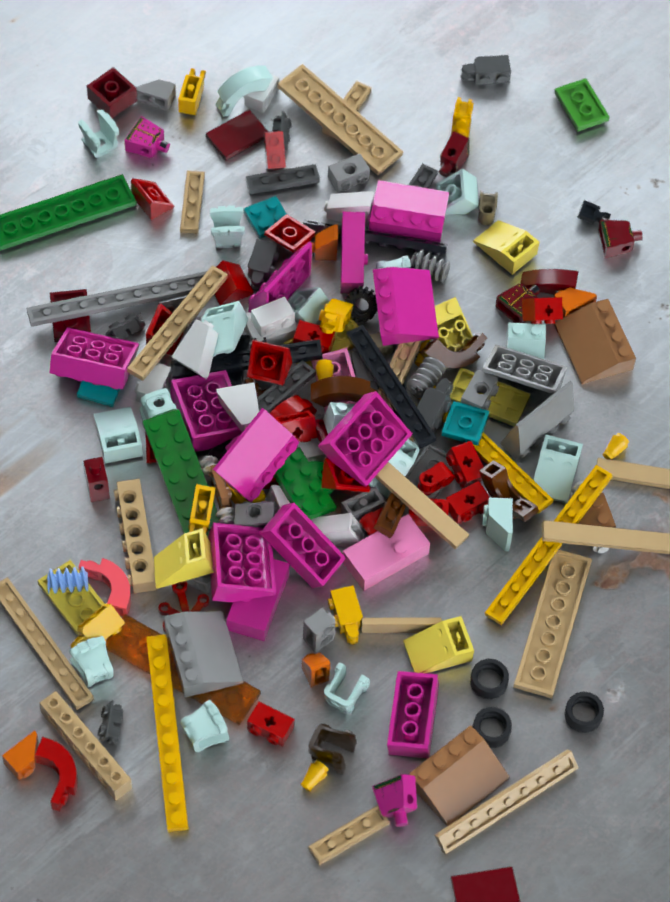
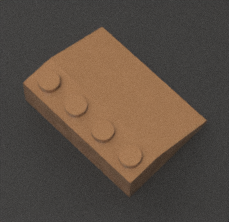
[554,299,636,385]
[409,725,510,826]

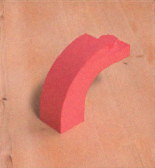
[79,558,131,617]

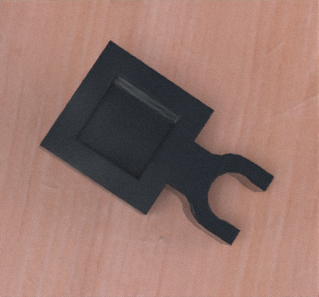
[577,200,611,224]

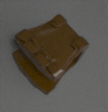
[308,724,357,775]

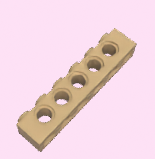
[114,479,157,594]
[39,691,132,801]

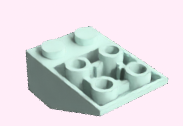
[202,301,248,357]
[93,407,143,464]
[533,434,583,503]
[368,439,420,499]

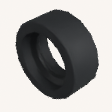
[470,658,509,699]
[564,691,604,733]
[473,707,512,748]

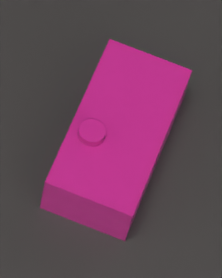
[340,212,368,294]
[260,503,346,588]
[226,559,290,641]
[387,671,439,759]

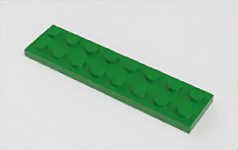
[0,174,136,251]
[142,409,220,537]

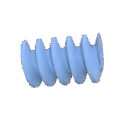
[47,567,89,594]

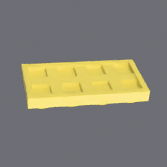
[450,368,530,426]

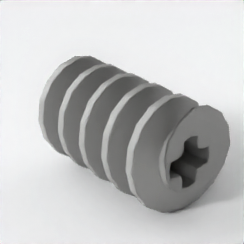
[410,249,450,283]
[407,357,446,398]

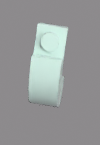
[215,65,273,117]

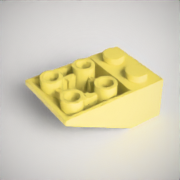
[473,220,539,275]
[430,297,473,352]
[154,528,213,589]
[403,616,474,673]

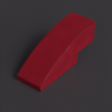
[520,269,579,295]

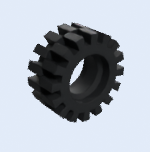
[345,286,378,322]

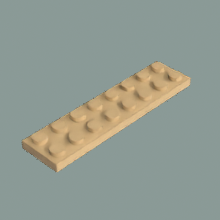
[277,64,403,175]
[513,550,592,699]

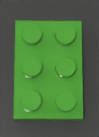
[554,78,610,132]

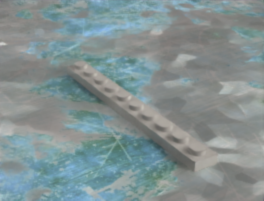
[27,271,207,327]

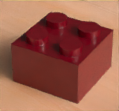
[86,67,137,119]

